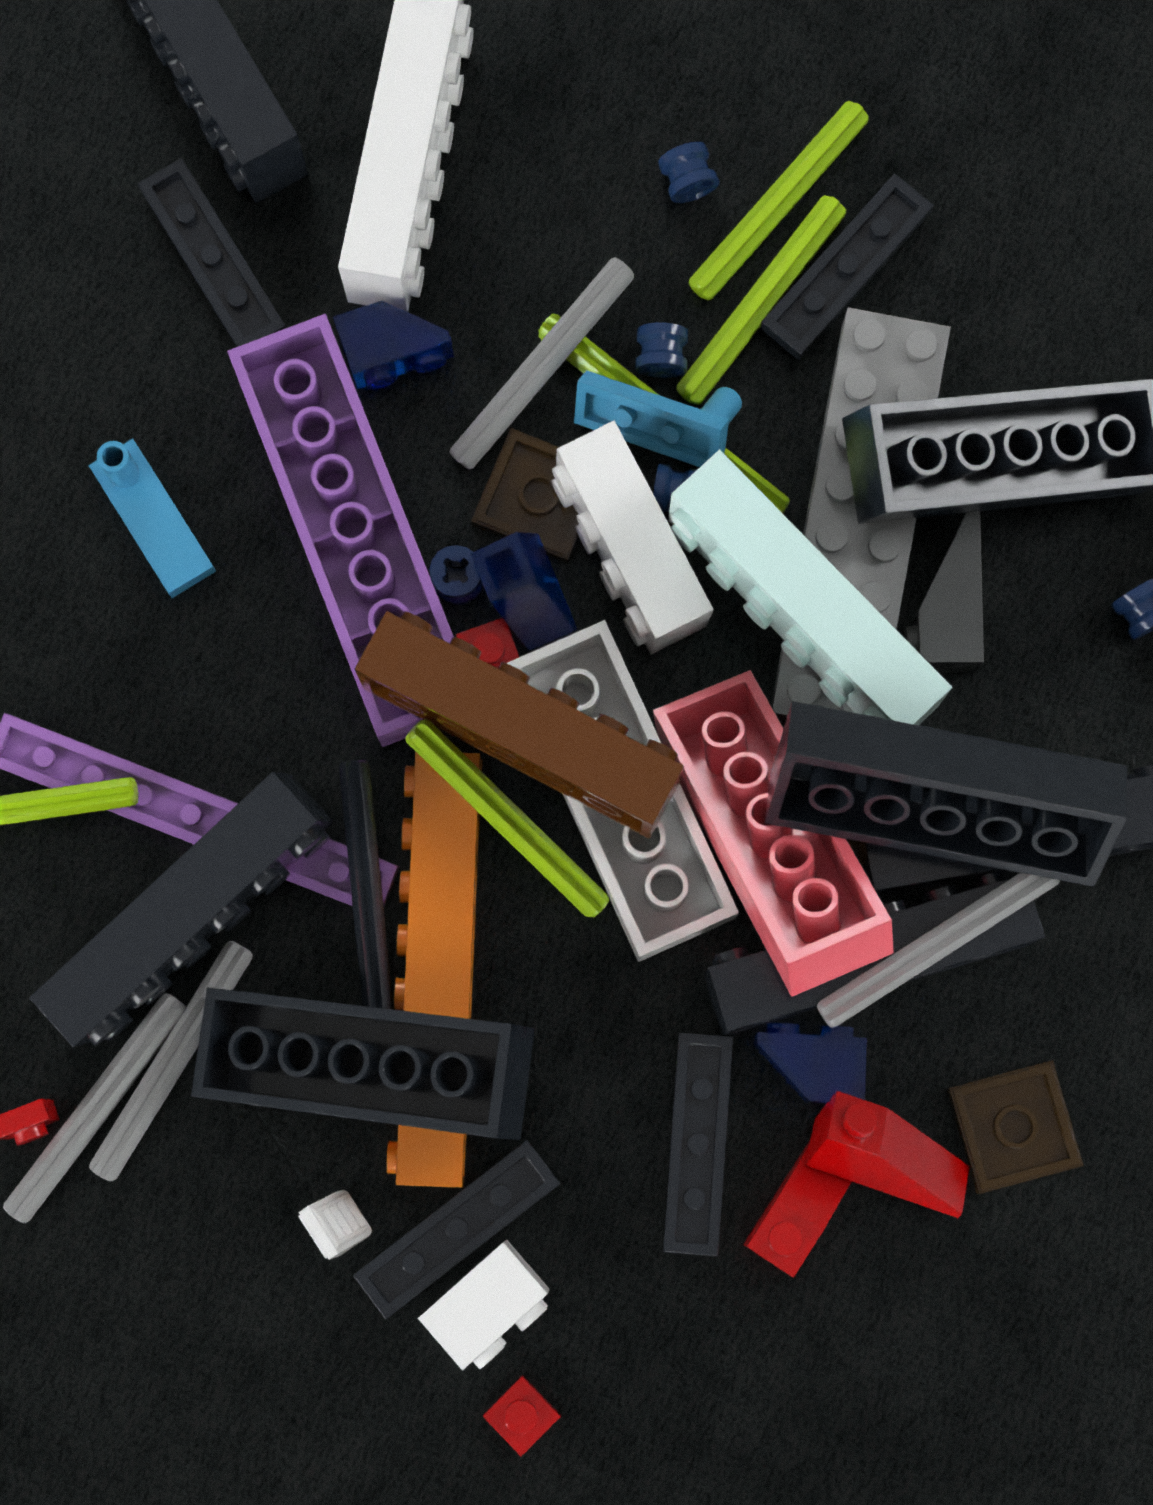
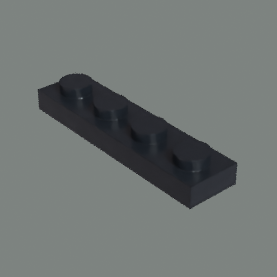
[137,158,286,347]
[760,173,934,361]
[663,1033,733,1256]
[353,1140,560,1319]

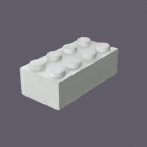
[551,420,714,655]

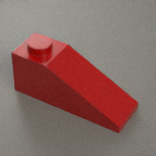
[806,1091,970,1218]
[743,1139,852,1278]

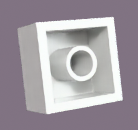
[418,1239,549,1371]

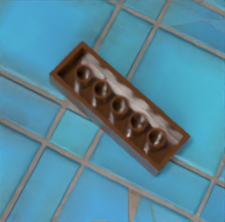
[355,611,684,839]

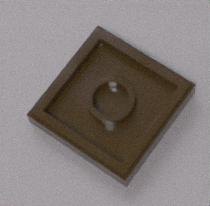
[471,428,579,563]
[947,1060,1084,1194]

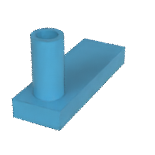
[574,371,742,467]
[89,439,216,598]

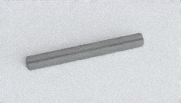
[450,257,634,469]
[817,873,1060,1027]
[89,941,253,1181]
[3,993,186,1223]

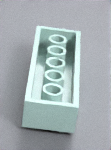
[668,449,952,725]

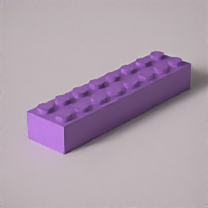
[227,314,454,747]

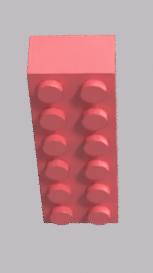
[653,670,894,997]

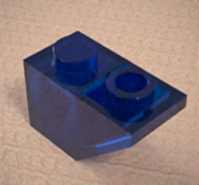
[333,301,454,390]
[471,532,578,651]
[754,1023,867,1103]

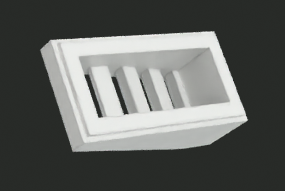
[298,1190,372,1260]

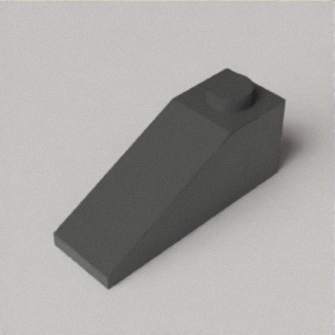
[904,511,984,672]

